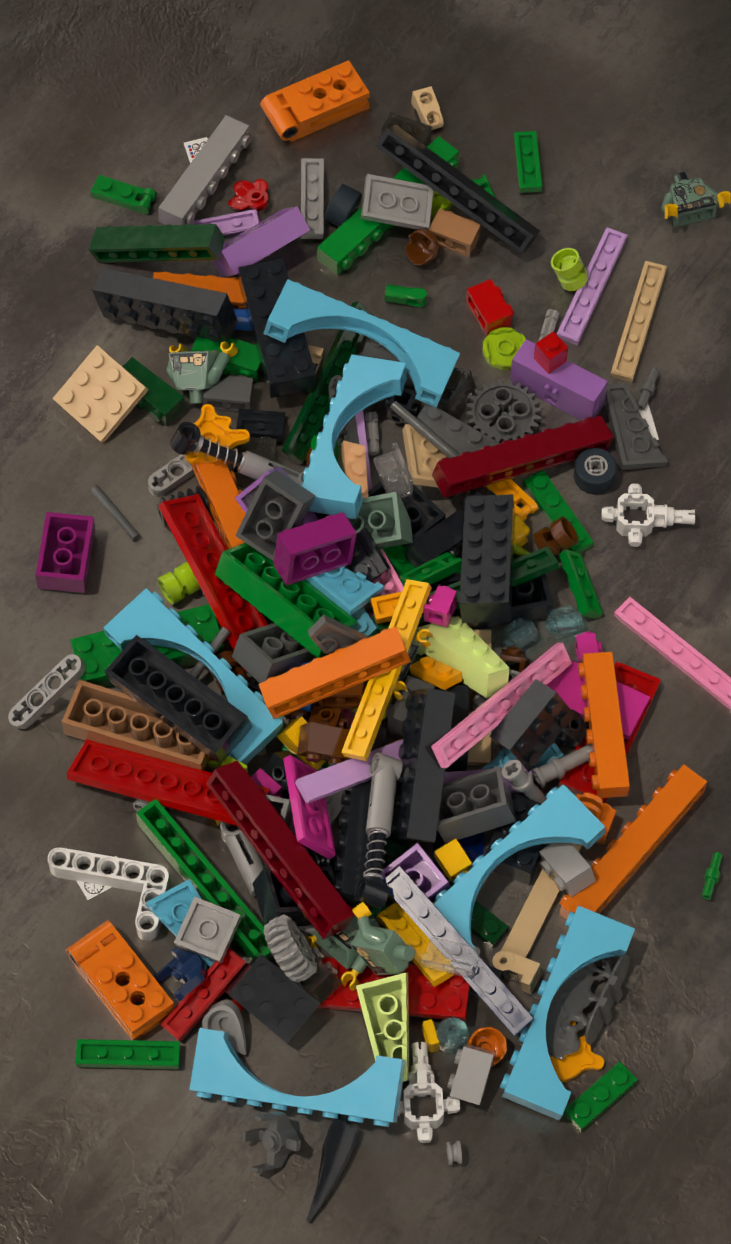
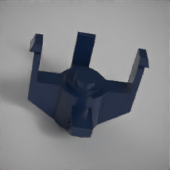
[153,948,207,1001]

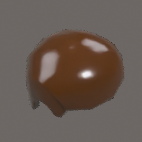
[405,229,439,266]

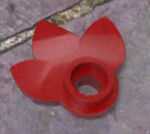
[227,178,269,211]

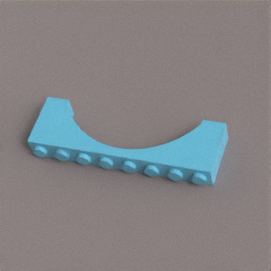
[264,279,460,408]
[301,354,407,519]
[103,588,284,764]
[433,784,606,953]
[500,906,635,1120]
[189,1028,406,1127]

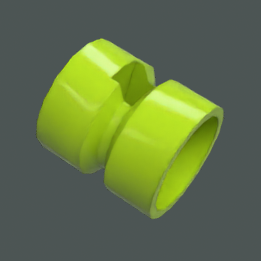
[551,248,589,291]
[157,562,201,605]

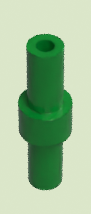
[701,852,723,900]

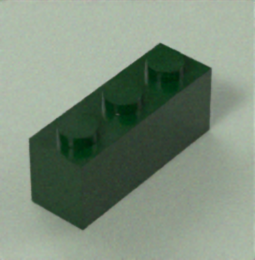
[123,357,185,426]

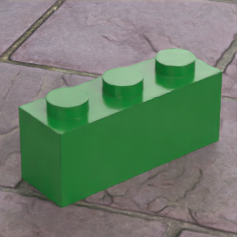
[191,337,263,383]

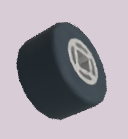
[324,184,362,227]
[573,448,617,495]

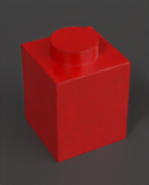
[534,331,568,374]

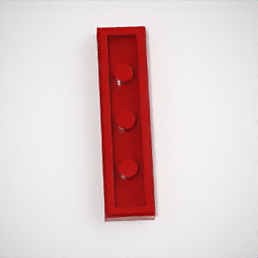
[160,948,248,1042]

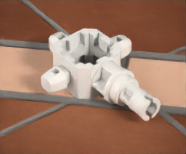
[601,484,695,547]
[398,1042,460,1143]

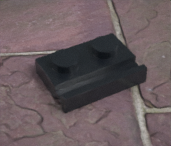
[236,409,285,442]
[347,528,391,582]

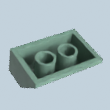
[347,492,413,549]

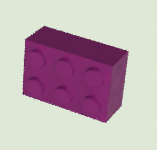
[35,512,96,593]
[273,512,356,586]

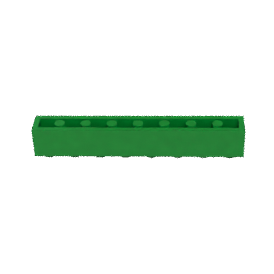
[317,136,459,275]
[136,799,275,962]

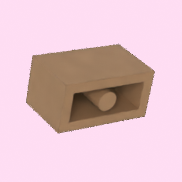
[428,209,481,258]

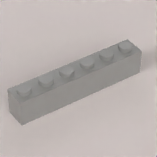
[158,115,251,225]

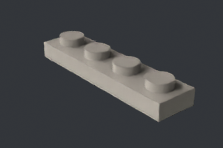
[301,158,324,239]

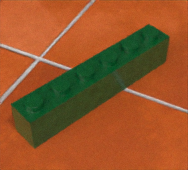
[88,223,225,263]

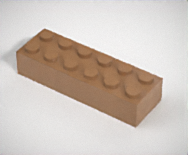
[62,680,210,771]

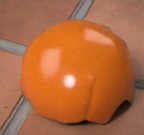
[467,1027,507,1066]

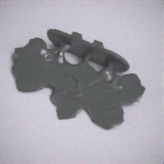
[520,935,630,1060]

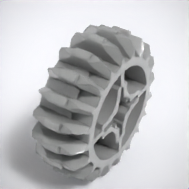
[264,914,317,983]

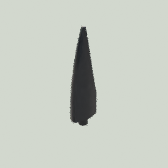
[305,1114,361,1222]

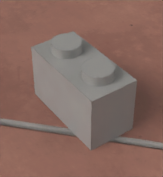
[539,843,596,897]
[447,1044,496,1105]

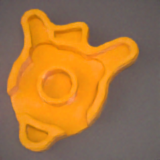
[184,404,250,464]
[549,1020,604,1083]

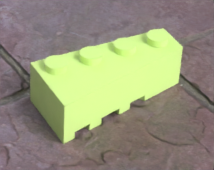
[416,615,509,698]
[356,972,409,1081]

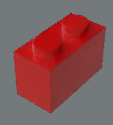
[466,279,514,336]

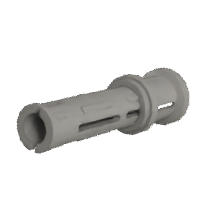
[532,744,592,788]
[502,760,547,804]

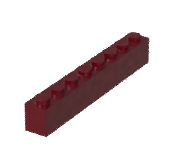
[432,415,614,498]
[206,760,355,940]

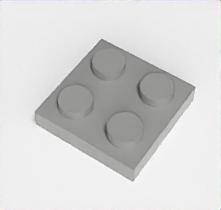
[174,896,242,963]

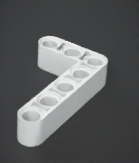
[48,847,170,941]

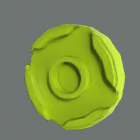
[482,327,526,370]

